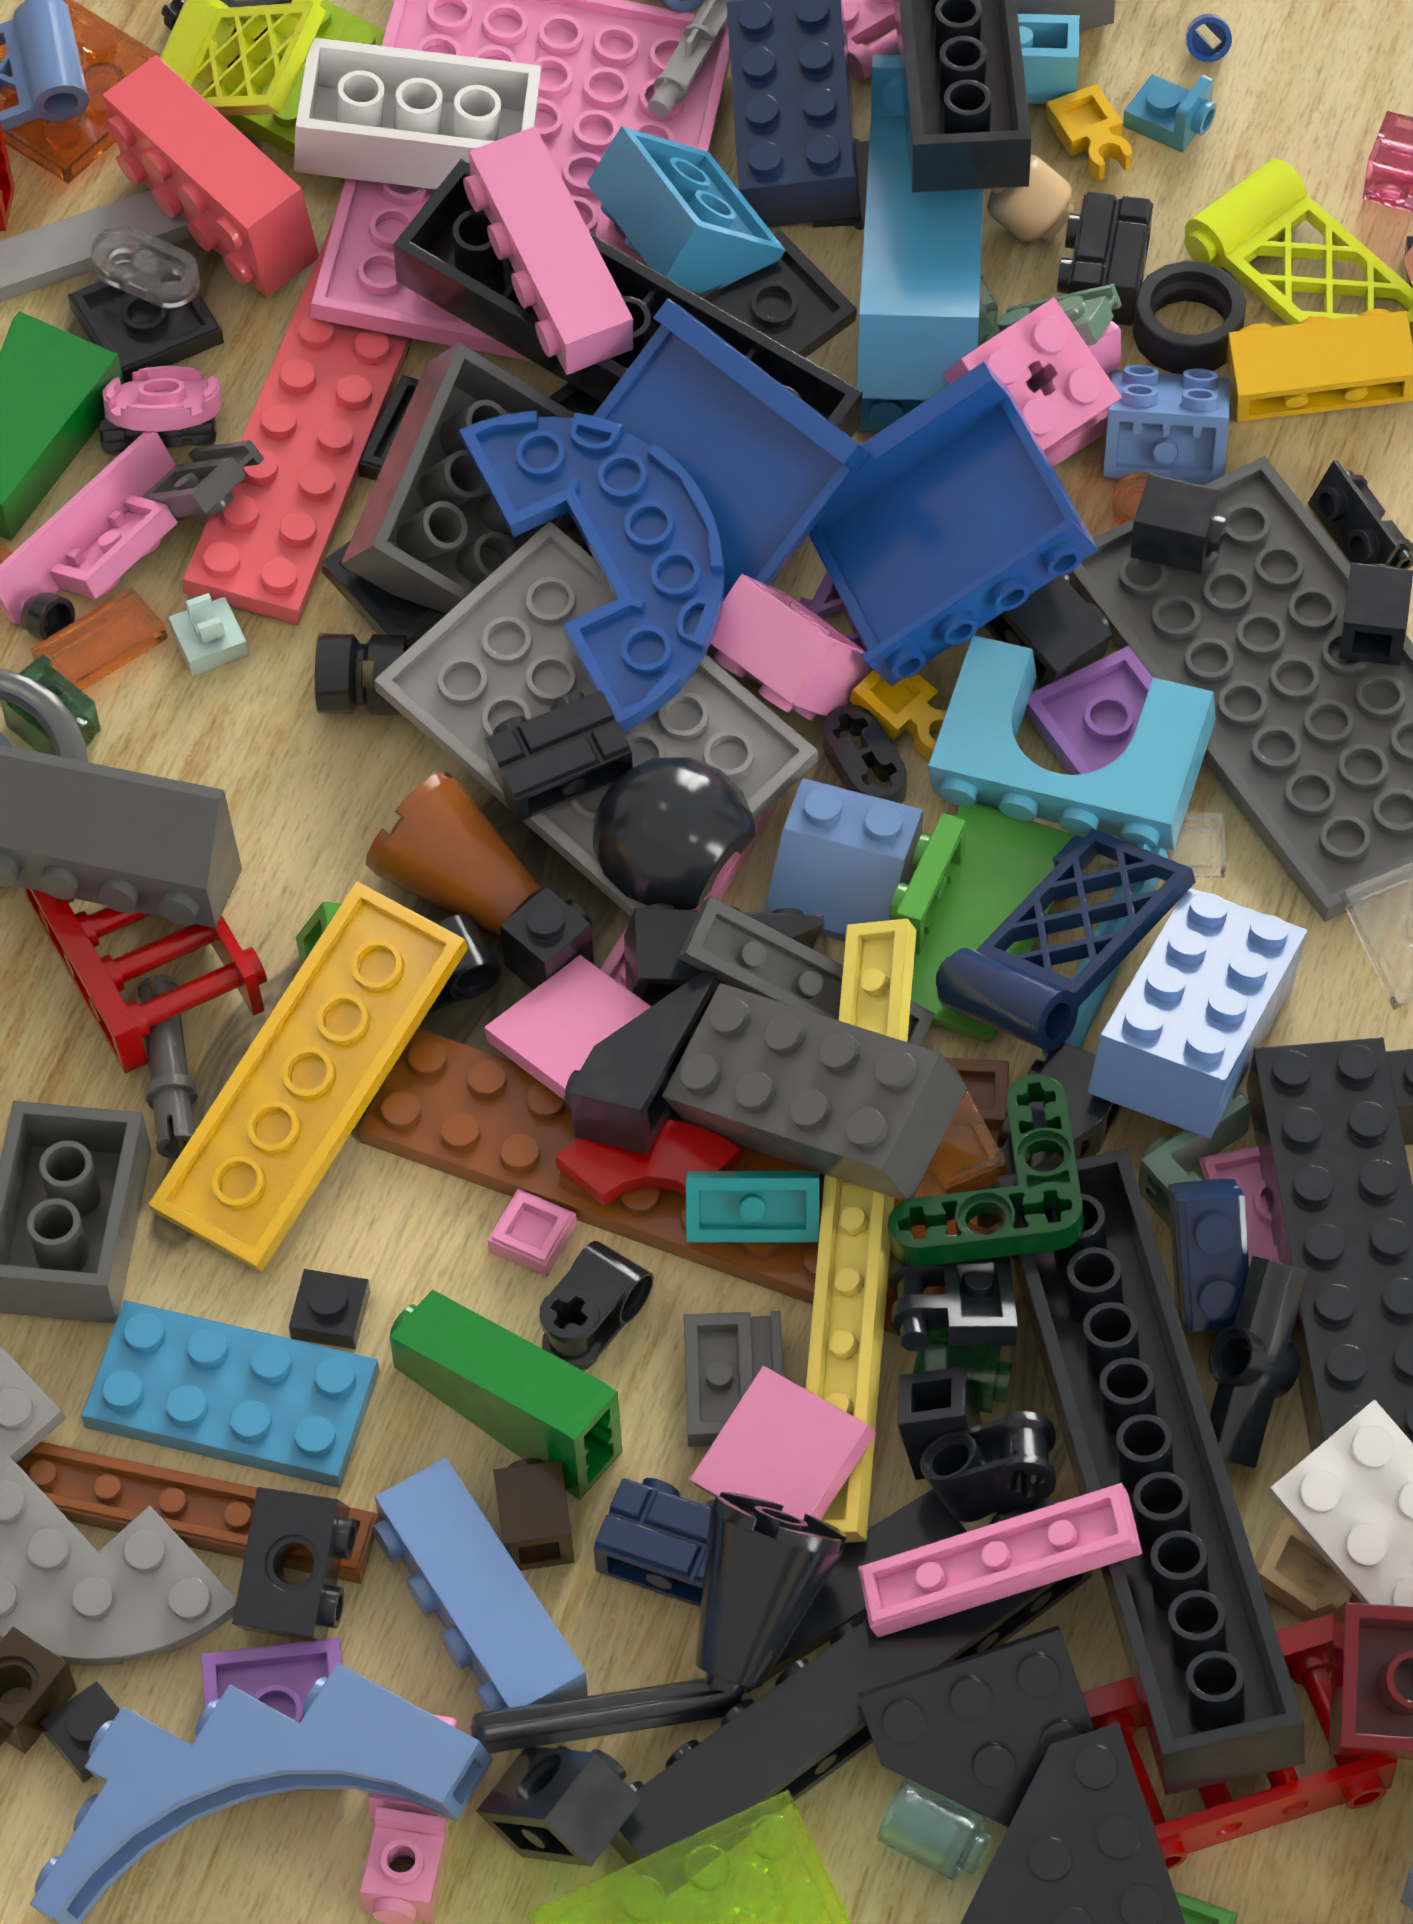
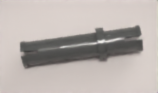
[138,975,197,1159]

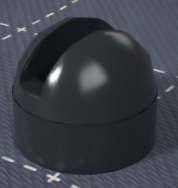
[20,593,75,644]

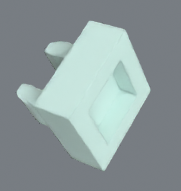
[168,593,249,676]

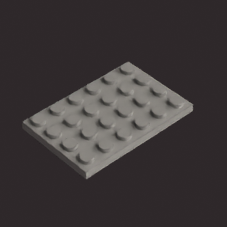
[374,521,818,917]

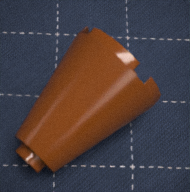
[365,771,542,938]

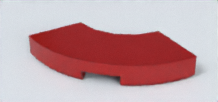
[555,1120,742,1206]

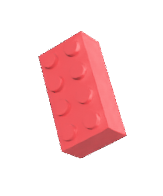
[102,55,319,298]

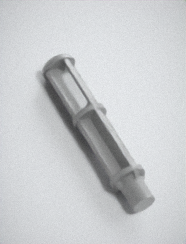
[648,0,740,118]

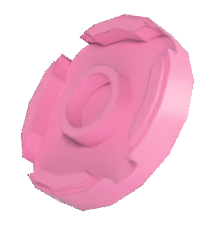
[102,366,222,432]

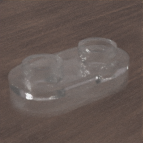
[91,226,201,308]

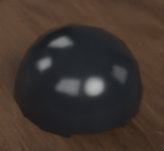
[593,757,755,910]

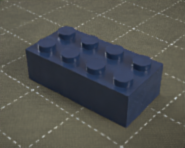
[727,0,861,227]

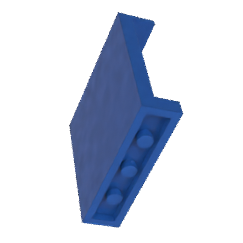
[565,298,870,601]
[808,362,1098,686]

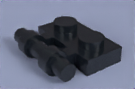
[888,1235,1018,1351]

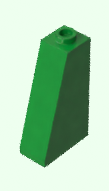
[0,311,124,541]
[389,1289,623,1500]

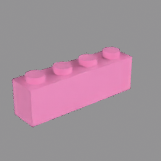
[463,126,633,375]

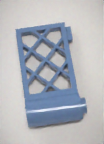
[0,0,89,132]

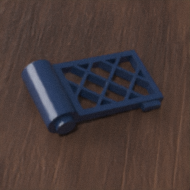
[936,829,1196,1052]

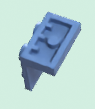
[1103,364,1229,485]

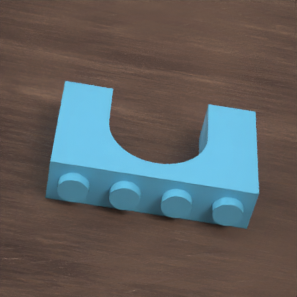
[928,635,1216,851]

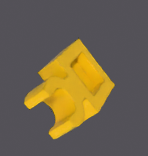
[1045,84,1132,181]
[849,670,947,761]

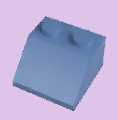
[765,778,923,942]

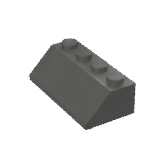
[0,744,242,928]

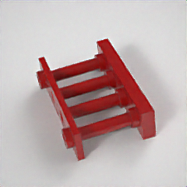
[23,888,267,1074]
[1082,1613,1398,1870]

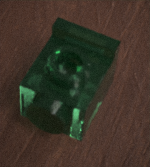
[0,654,101,756]
[913,1328,1013,1414]

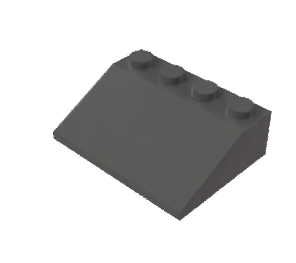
[341,342,574,614]

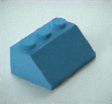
[587,126,786,294]

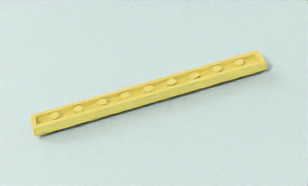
[806,918,917,1542]

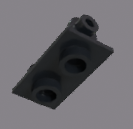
[1308,460,1413,569]

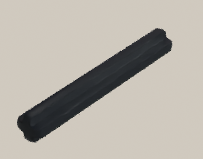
[471,1678,742,1754]

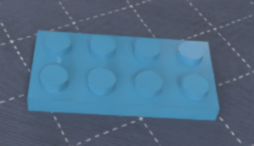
[81,1300,380,1488]

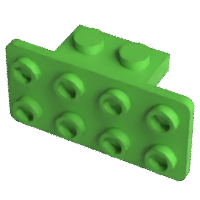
[889,802,1074,1041]

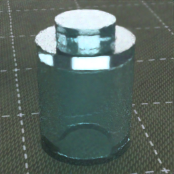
[877,1778,992,1881]

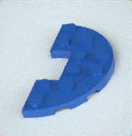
[459,411,725,733]

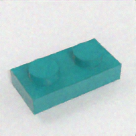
[686,1171,819,1242]

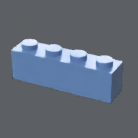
[372,1457,588,1712]

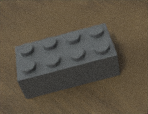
[662,983,967,1201]

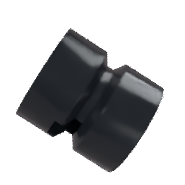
[315,633,409,715]

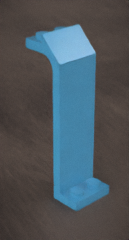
[857,54,983,432]

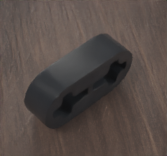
[823,705,907,804]

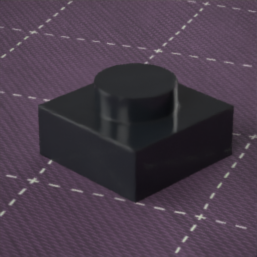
[289,1269,371,1350]
[40,1681,120,1783]

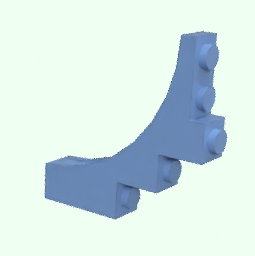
[30,1662,493,1924]

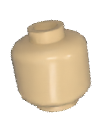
[987,155,1074,242]

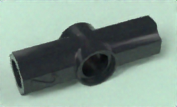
[1208,1256,1309,1468]

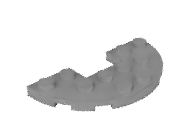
[0,1345,237,1665]

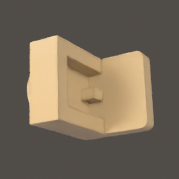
[1254,1516,1359,1621]

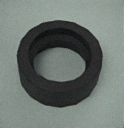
[1133,261,1247,374]

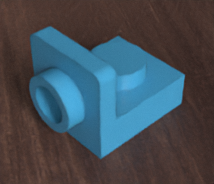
[1123,74,1217,153]

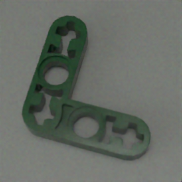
[888,1074,1084,1266]

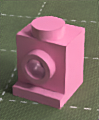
[360,1807,451,1924]

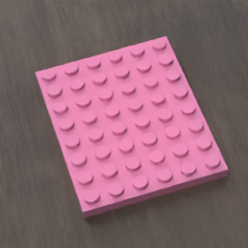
[311,0,730,362]

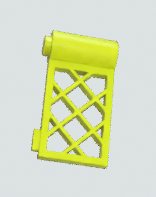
[160,0,326,116]
[1184,158,1413,331]

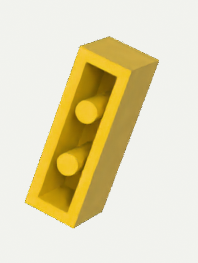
[1227,309,1413,423]

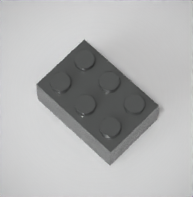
[0,1101,152,1324]

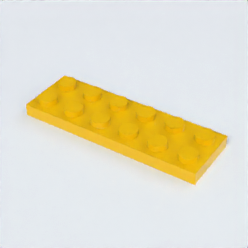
[148,881,469,1273]

